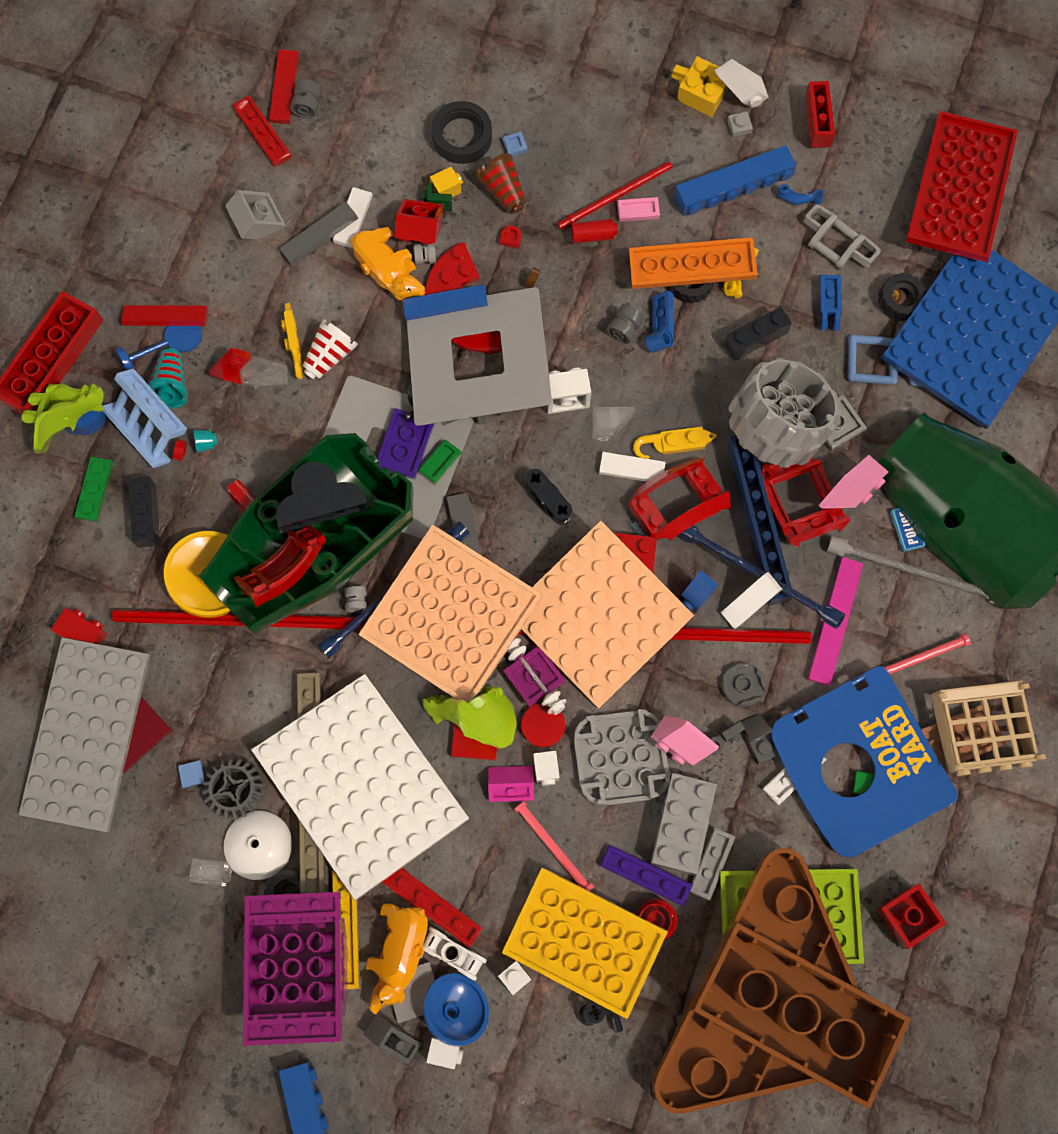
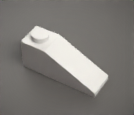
[715,59,769,108]

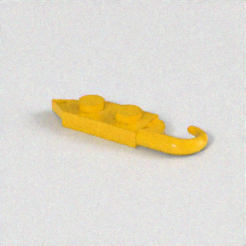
[281,303,303,380]
[633,427,717,459]

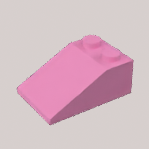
[819,455,888,508]

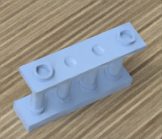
[103,369,187,469]

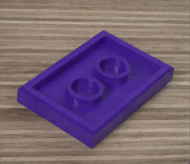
[377,408,435,479]

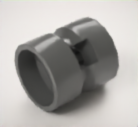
[290,79,321,118]
[606,304,644,344]

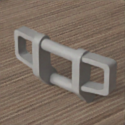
[803,204,881,270]

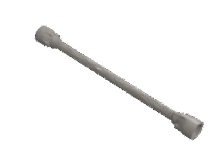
[826,535,995,604]

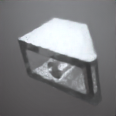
[239,356,289,389]
[592,407,635,441]
[189,858,232,887]

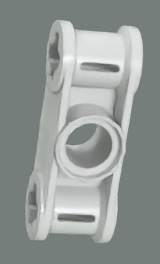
[423,926,487,981]

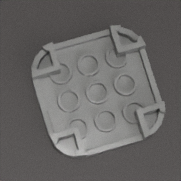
[574,709,670,806]

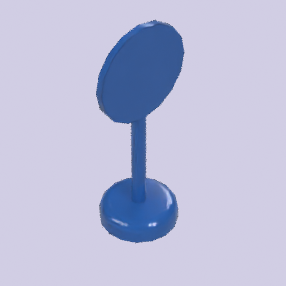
[115,326,202,371]

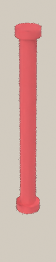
[884,633,970,674]
[514,801,594,891]

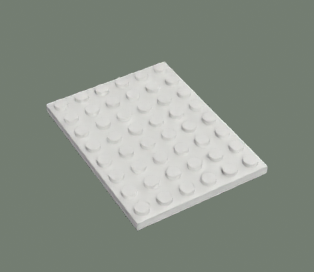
[252,674,469,901]

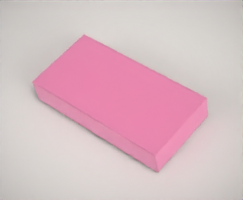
[617,197,660,222]

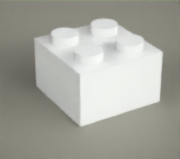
[547,368,591,414]

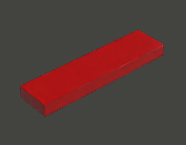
[269,49,299,124]
[232,95,292,167]
[121,305,208,326]

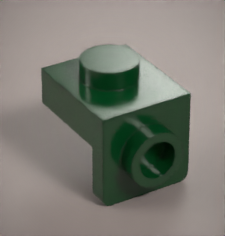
[423,183,453,213]

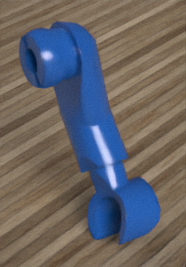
[778,184,823,205]

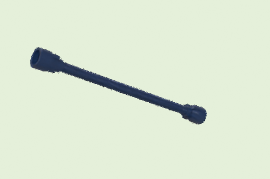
[318,521,470,658]
[678,525,845,629]

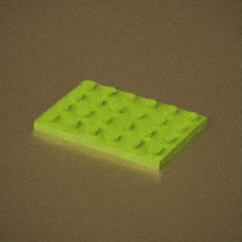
[720,869,864,964]

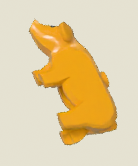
[350,227,425,302]
[366,903,428,1014]

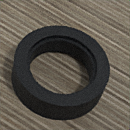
[432,101,492,164]

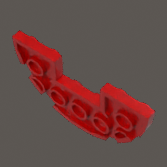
[426,242,502,354]

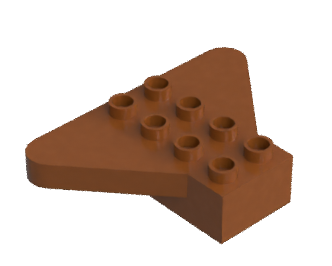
[652,848,911,1114]

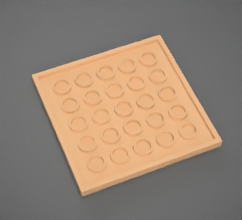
[522,521,694,708]
[359,524,543,703]

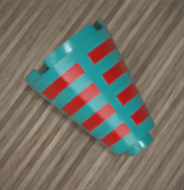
[147,348,188,409]

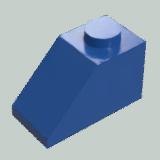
[679,570,718,614]

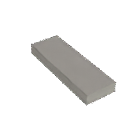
[690,827,735,901]

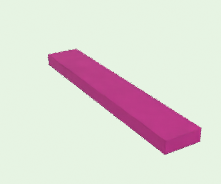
[808,557,863,687]

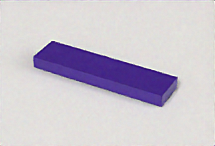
[600,845,693,907]

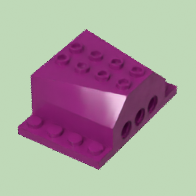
[243,892,348,1046]

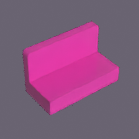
[488,766,534,802]

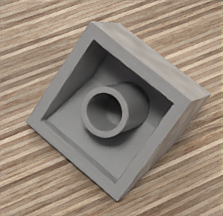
[225,190,286,240]

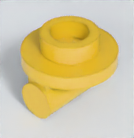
[723,280,743,298]

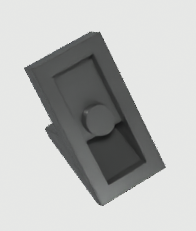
[741,715,778,764]

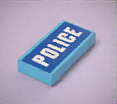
[890,509,925,552]

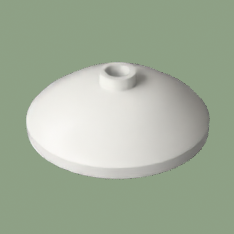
[224,811,293,880]

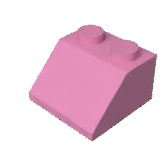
[651,715,719,766]

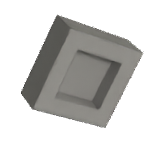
[727,112,753,137]

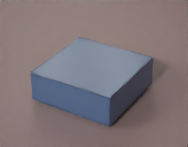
[502,132,528,157]
[178,760,206,789]

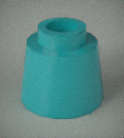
[194,430,218,453]

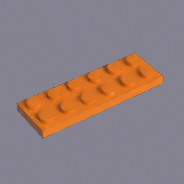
[629,237,758,289]

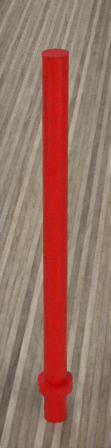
[557,161,673,230]

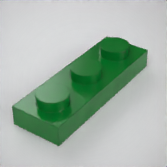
[74,457,114,523]

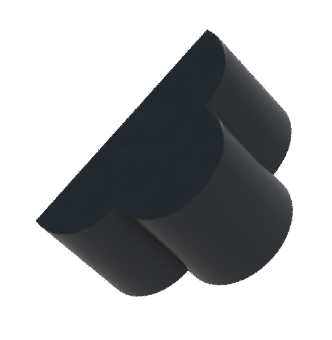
[276,462,367,534]

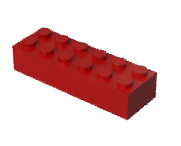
[0,291,104,415]

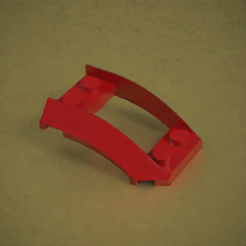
[627,457,731,541]
[762,458,850,548]
[235,525,326,607]

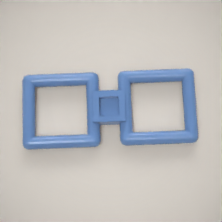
[847,335,923,387]

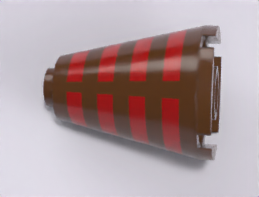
[475,153,526,214]

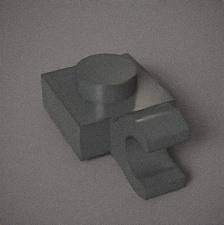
[710,721,745,755]

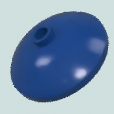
[423,973,489,1047]

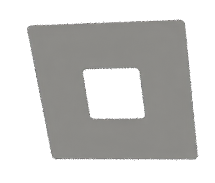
[407,287,552,426]
[322,376,474,539]

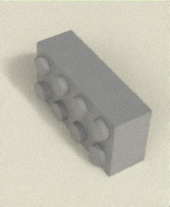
[650,773,717,876]

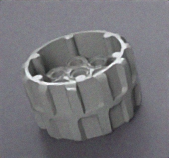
[729,357,841,468]

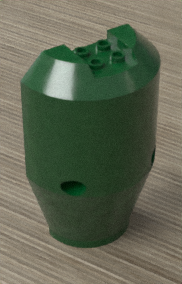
[878,412,1058,609]
[198,433,414,635]

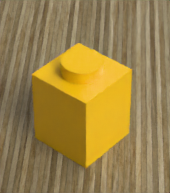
[430,167,463,197]

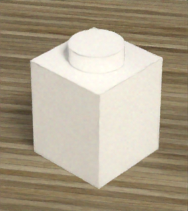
[533,751,559,786]
[498,961,531,995]
[426,1037,464,1069]

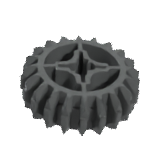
[202,758,264,820]

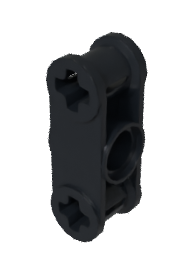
[526,469,572,525]

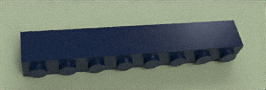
[727,435,792,606]

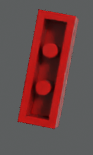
[805,81,835,148]

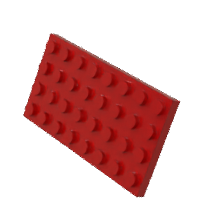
[906,111,1018,262]

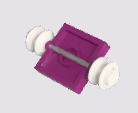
[503,638,566,715]

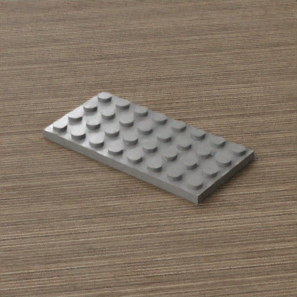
[19,638,150,832]

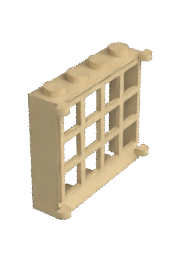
[931,681,1046,777]

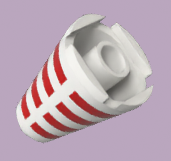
[303,319,358,379]

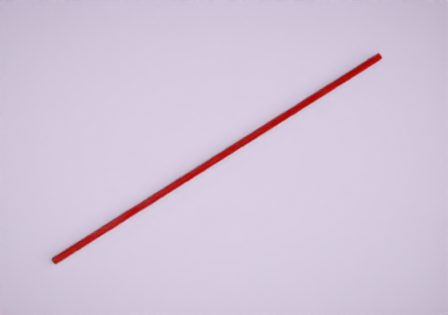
[112,610,812,644]

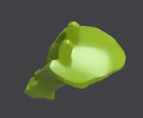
[21,384,104,454]
[422,686,517,749]

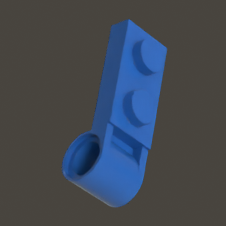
[646,291,674,353]

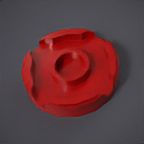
[521,703,566,748]

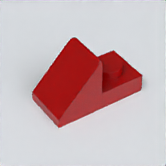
[209,348,251,385]

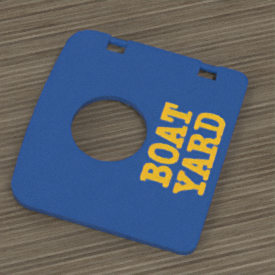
[771,666,958,857]

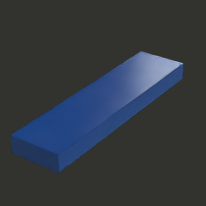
[403,284,488,321]

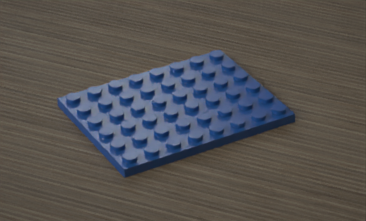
[881,249,1058,429]

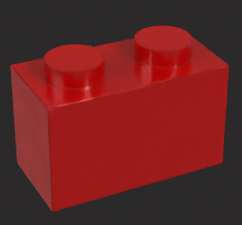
[51,608,108,645]

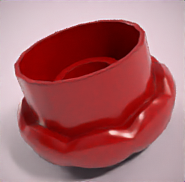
[636,899,677,940]

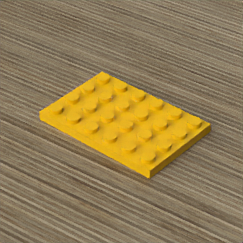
[502,868,668,1019]

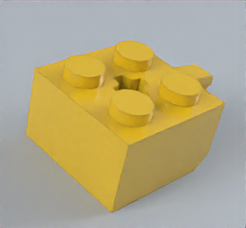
[672,56,729,117]

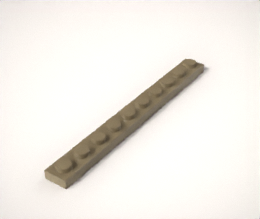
[297,673,325,894]

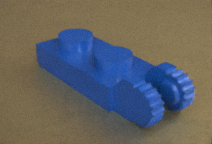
[819,274,842,331]

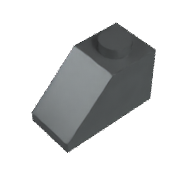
[363,1014,421,1064]

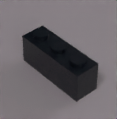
[724,307,792,361]
[128,477,160,548]

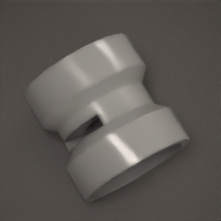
[414,243,436,265]
[344,586,367,613]

